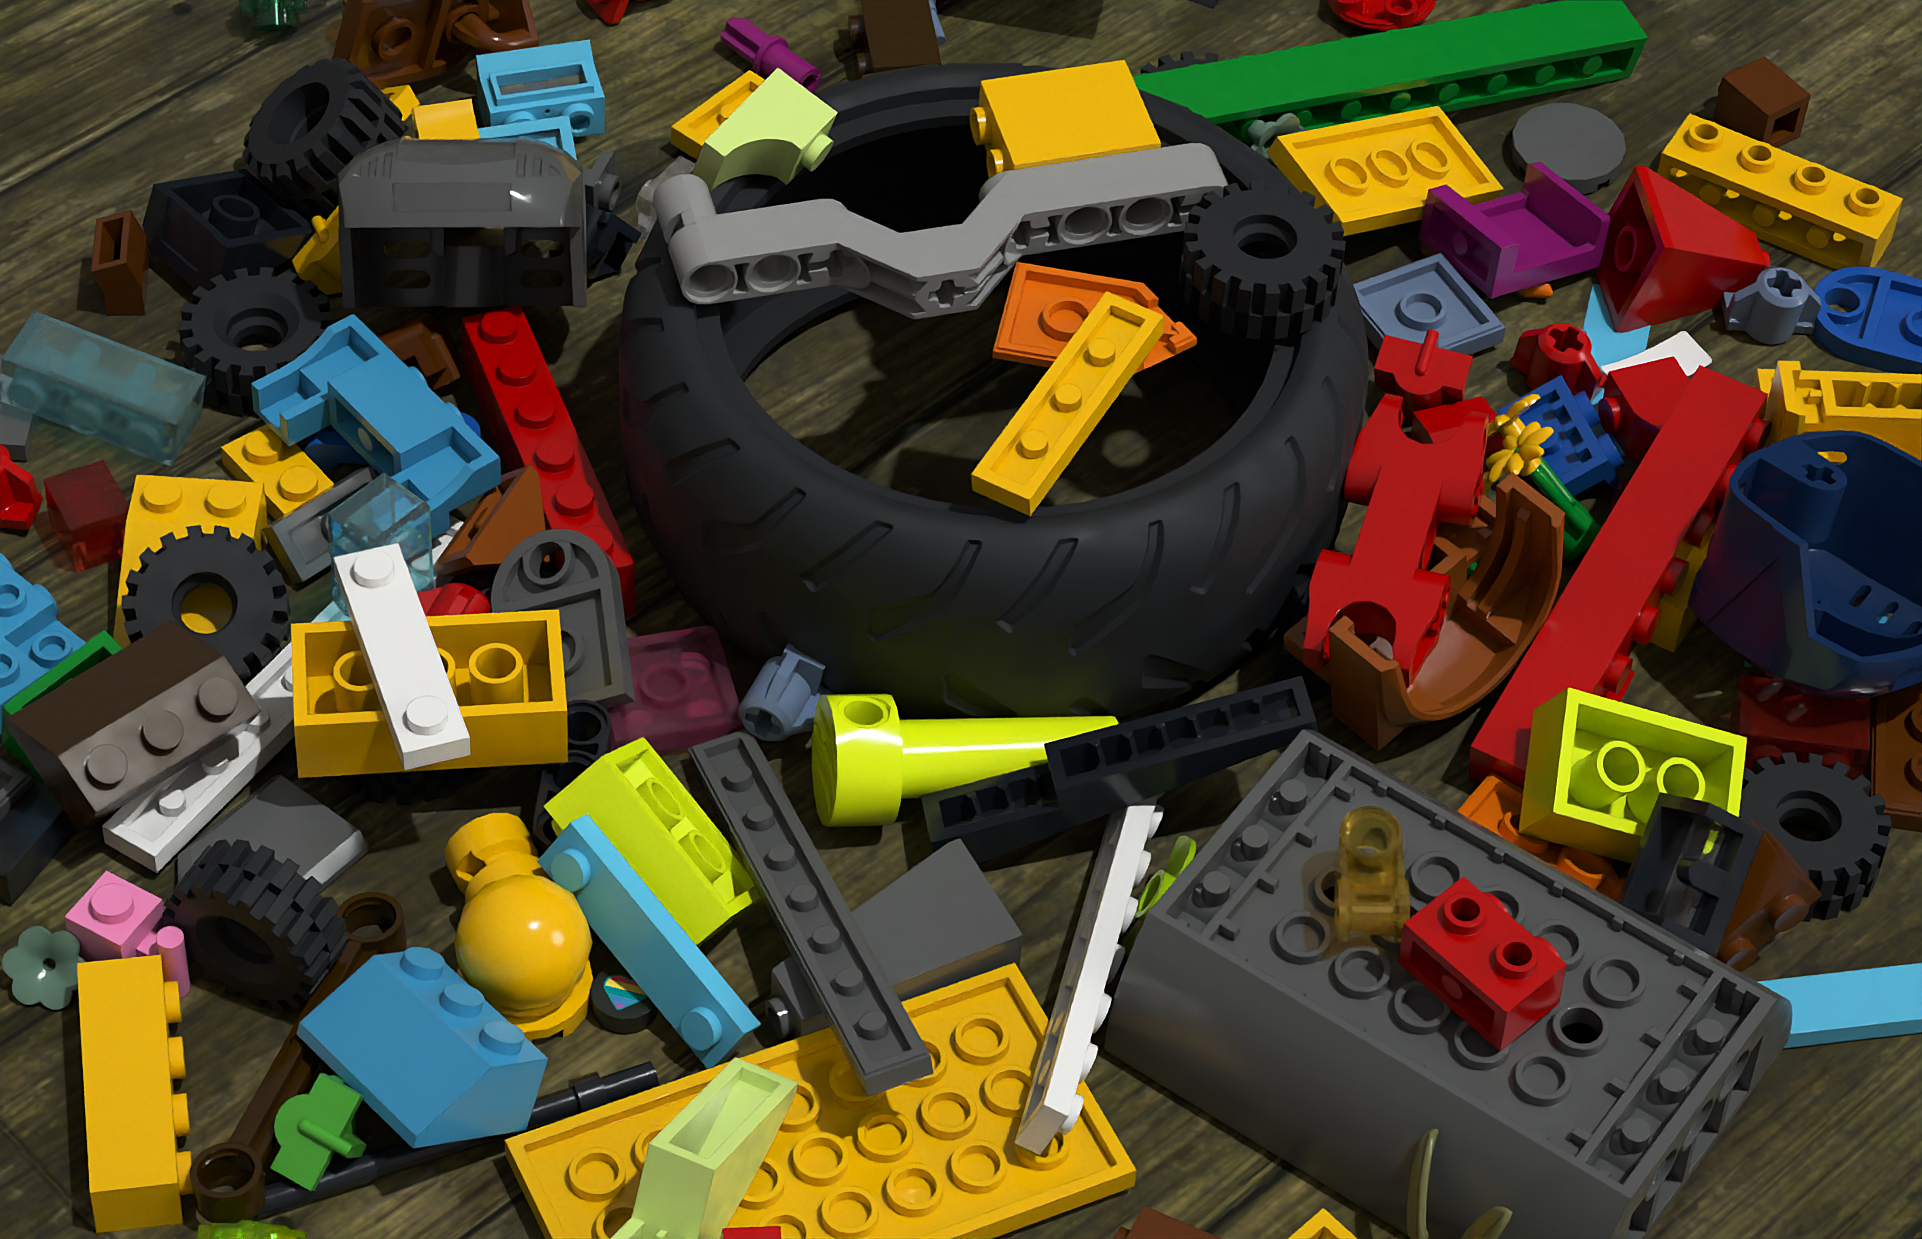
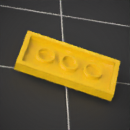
[1266,106,1504,236]

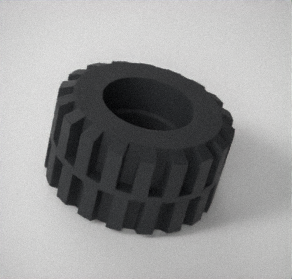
[243,57,405,220]

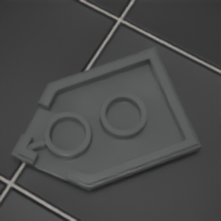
[178,775,369,893]

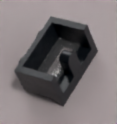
[1617,792,1765,957]

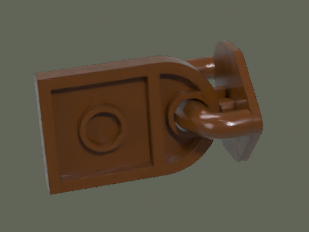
[331,0,539,89]

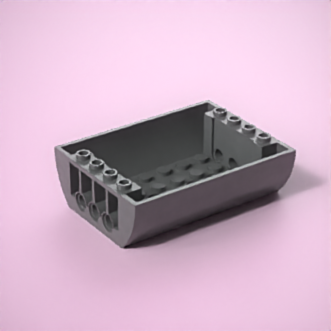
[1104,729,1793,1239]

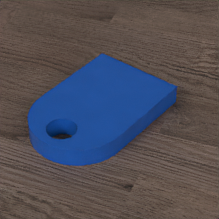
[1812,266,1922,374]

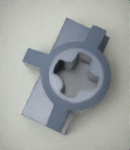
[1721,266,1822,345]
[738,643,835,741]

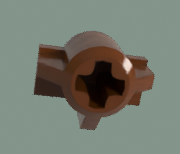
[377,313,462,391]

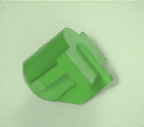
[270,1073,367,1191]

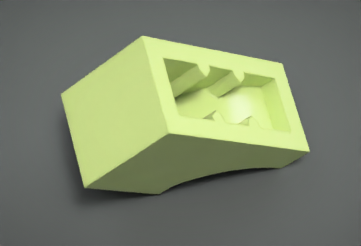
[692,68,838,192]

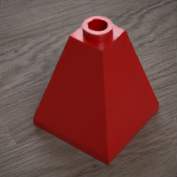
[1594,165,1770,333]

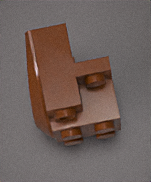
[1284,472,1565,752]

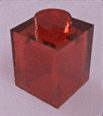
[43,460,129,573]

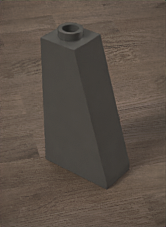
[765,838,1023,1041]

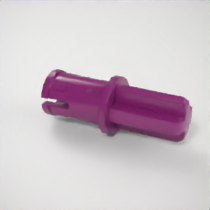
[720,17,821,92]

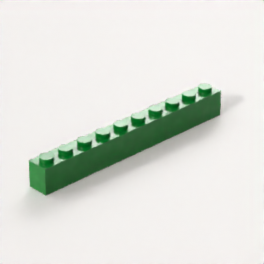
[1132,0,1648,147]

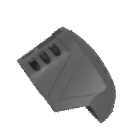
[338,135,587,308]

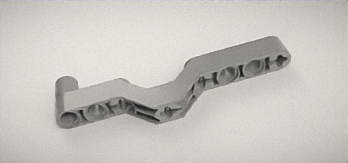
[652,143,1228,319]

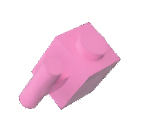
[64,871,190,997]

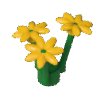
[1483,394,1602,563]

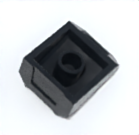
[142,169,316,291]

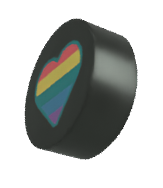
[591,964,659,1033]

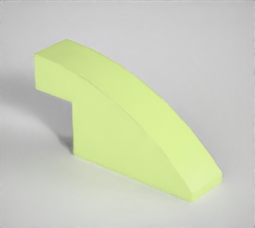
[611,1057,799,1239]

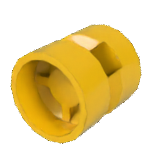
[444,813,553,903]

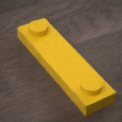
[971,291,1164,516]

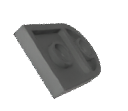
[491,529,635,709]

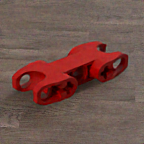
[1303,393,1489,688]

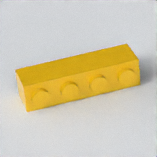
[77,954,193,1233]

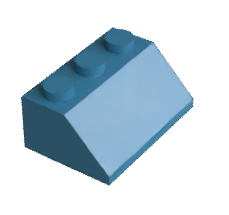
[296,947,548,1149]

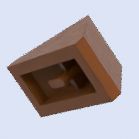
[432,465,550,577]

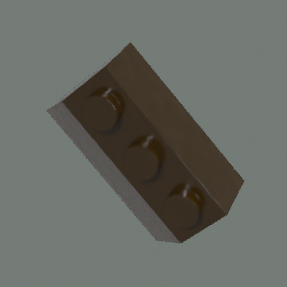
[4,620,261,833]

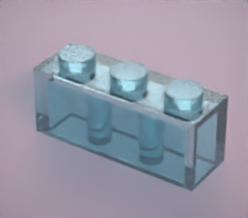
[0,311,206,467]

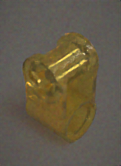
[1334,805,1410,942]

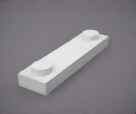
[333,543,471,770]

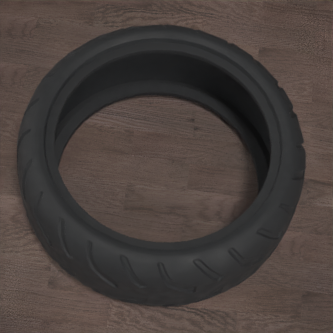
[619,63,1369,720]

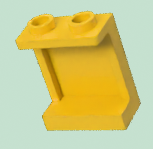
[970,60,1161,179]

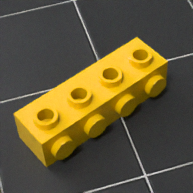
[1657,113,1903,270]

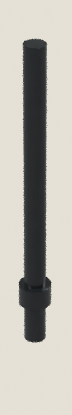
[255,1061,659,1219]

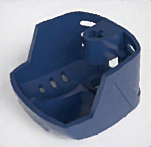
[1687,430,1922,699]

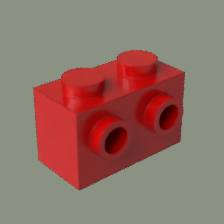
[1398,876,1567,1051]

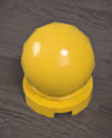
[454,874,593,1043]

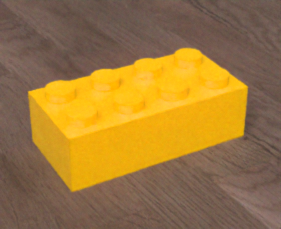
[291,609,568,778]

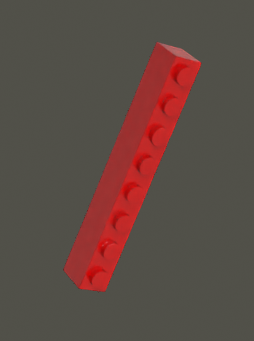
[1469,365,1772,790]

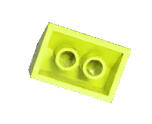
[544,737,762,948]

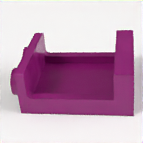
[1419,161,1610,298]

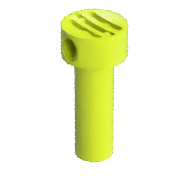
[812,694,1119,827]

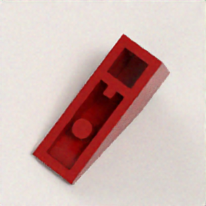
[1598,356,1724,517]

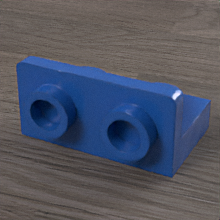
[1497,375,1625,502]

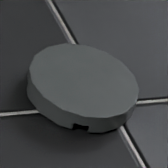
[1510,103,1626,195]

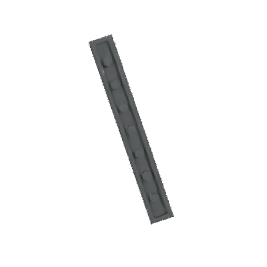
[688,729,934,1097]

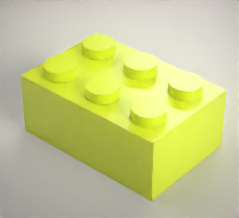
[1518,687,1747,864]

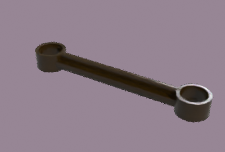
[190,892,407,1226]

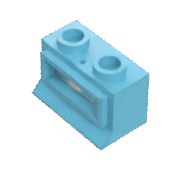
[476,39,605,138]

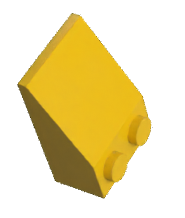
[113,475,268,648]

